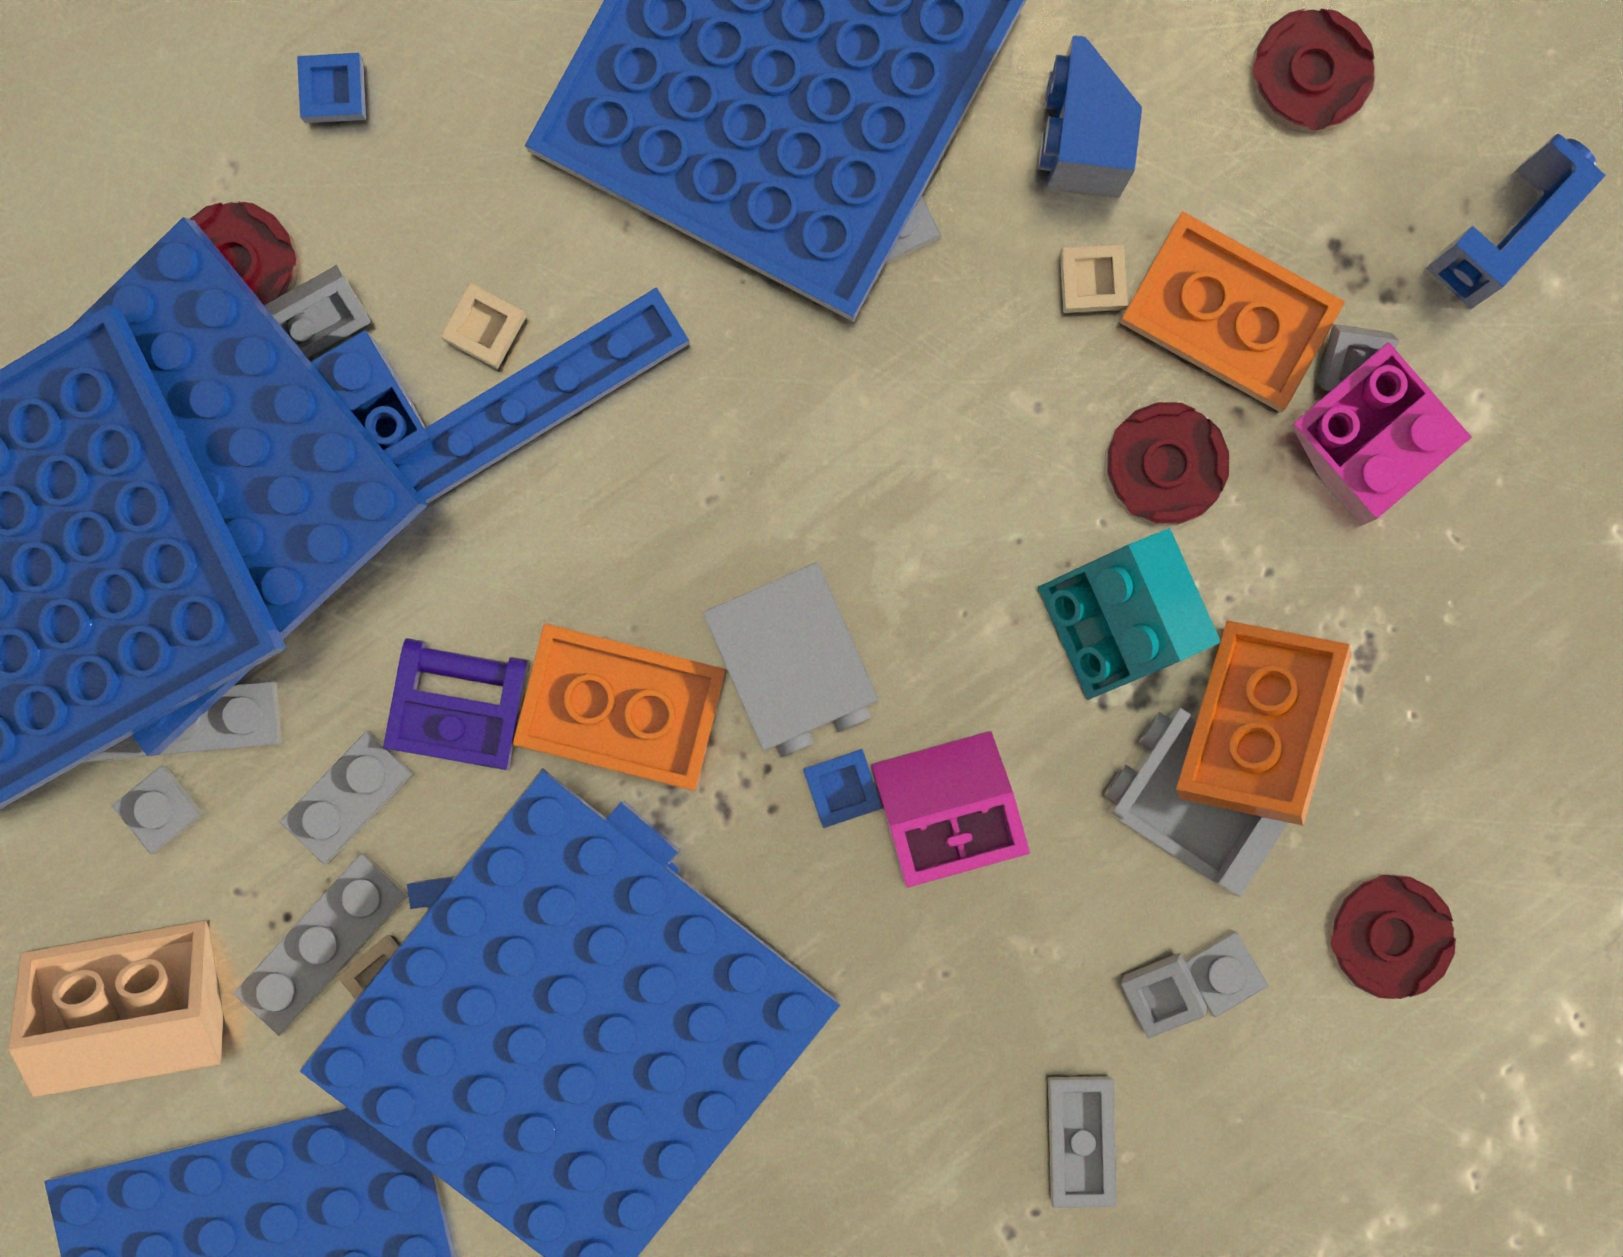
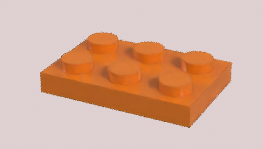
[1119,211,1345,412]
[1176,620,1352,826]
[512,623,727,791]

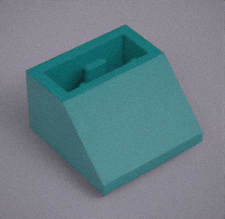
[1038,528,1221,700]

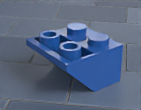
[1038,35,1142,198]
[311,330,431,462]

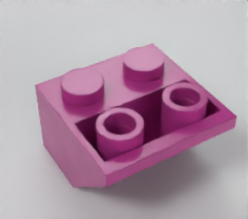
[1292,342,1472,526]
[871,731,1030,888]

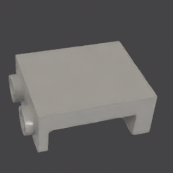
[702,562,879,758]
[1105,708,1288,897]

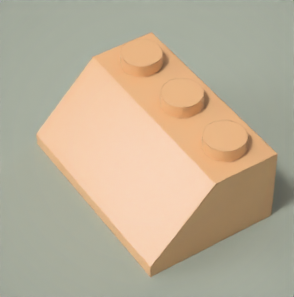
[8,920,223,1097]

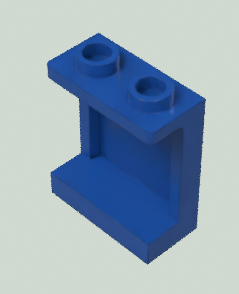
[1426,133,1606,309]

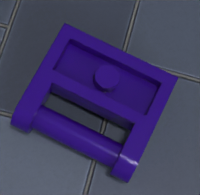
[383,638,530,770]

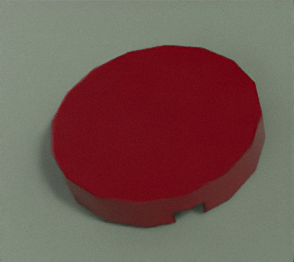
[1250,8,1376,133]
[190,201,299,305]
[1105,402,1229,526]
[1328,874,1456,999]

